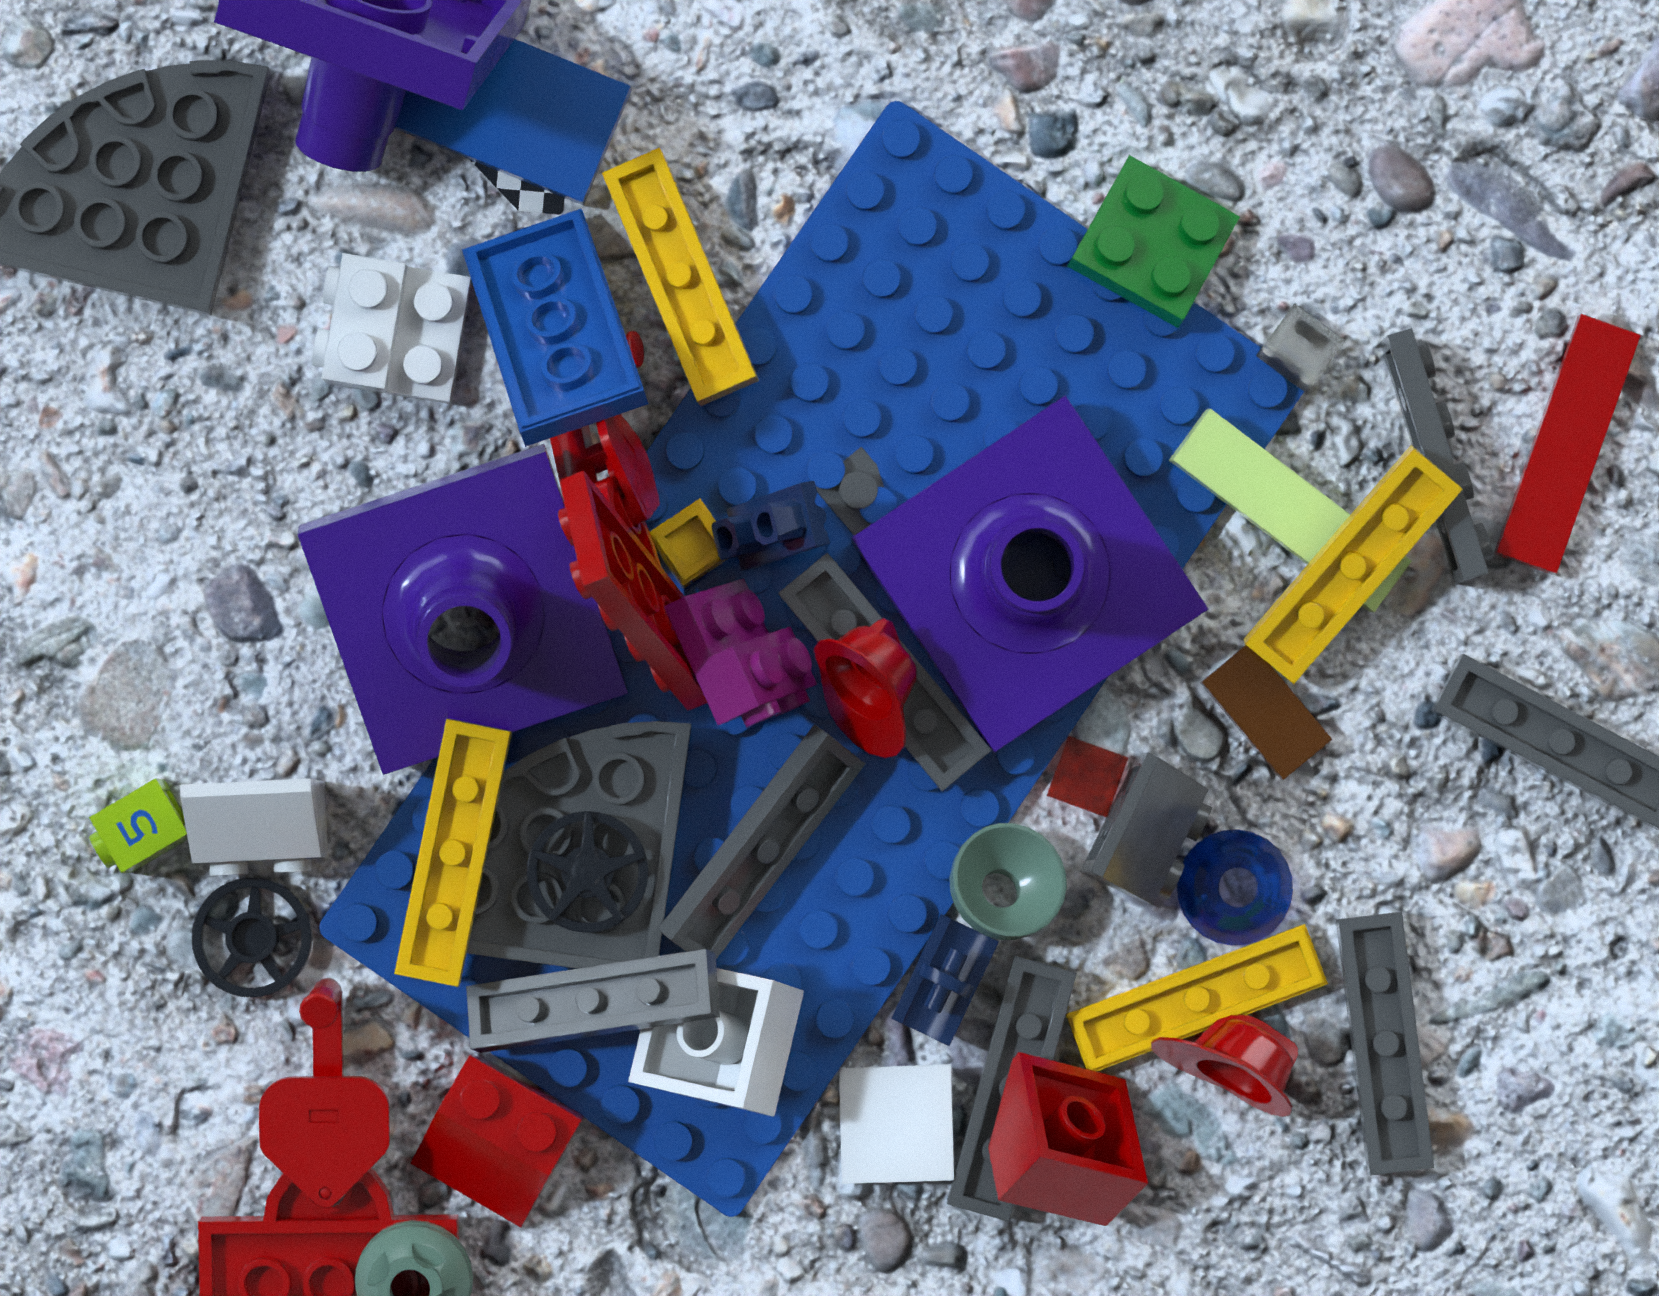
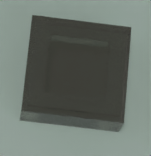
[1256,303,1346,393]

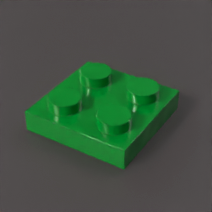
[1067,155,1240,328]

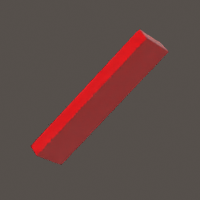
[1494,314,1641,575]

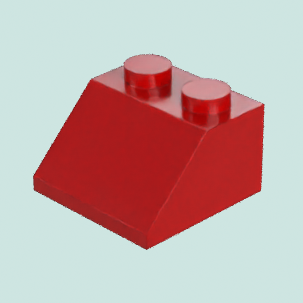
[410,1052,585,1228]
[988,1052,1148,1226]

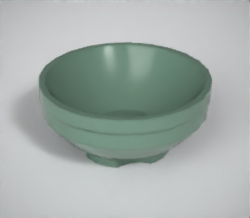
[949,823,1067,940]
[355,1220,474,1296]

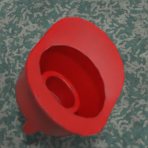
[814,618,917,758]
[1151,1015,1298,1117]

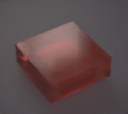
[1046,736,1128,818]

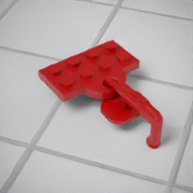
[550,331,707,711]
[198,978,459,1296]

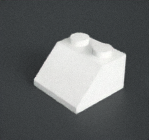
[180,779,328,876]
[628,968,804,1117]

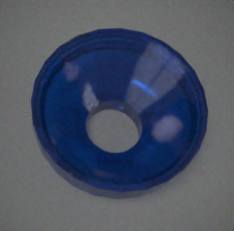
[1176,829,1293,946]

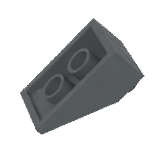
[1080,752,1212,906]

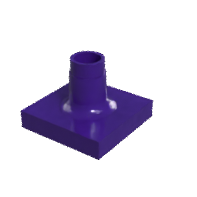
[214,0,531,172]
[851,395,1209,753]
[297,444,628,775]

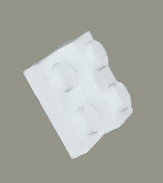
[312,253,472,404]

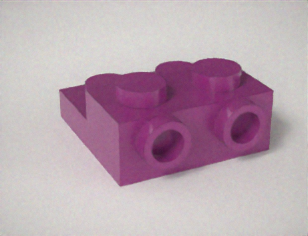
[664,578,817,728]

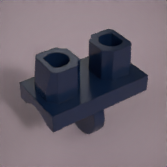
[712,481,830,571]
[891,914,999,1046]

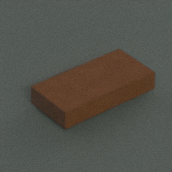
[1200,645,1332,781]

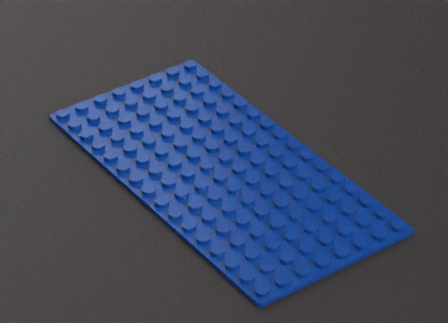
[319,101,1306,1217]

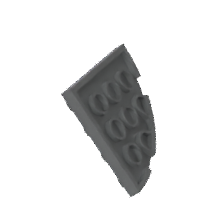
[0,60,272,316]
[400,721,692,969]

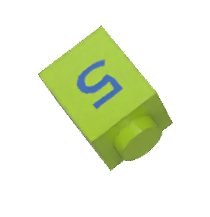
[89,778,188,873]

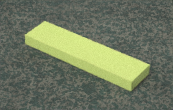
[1169,409,1412,612]

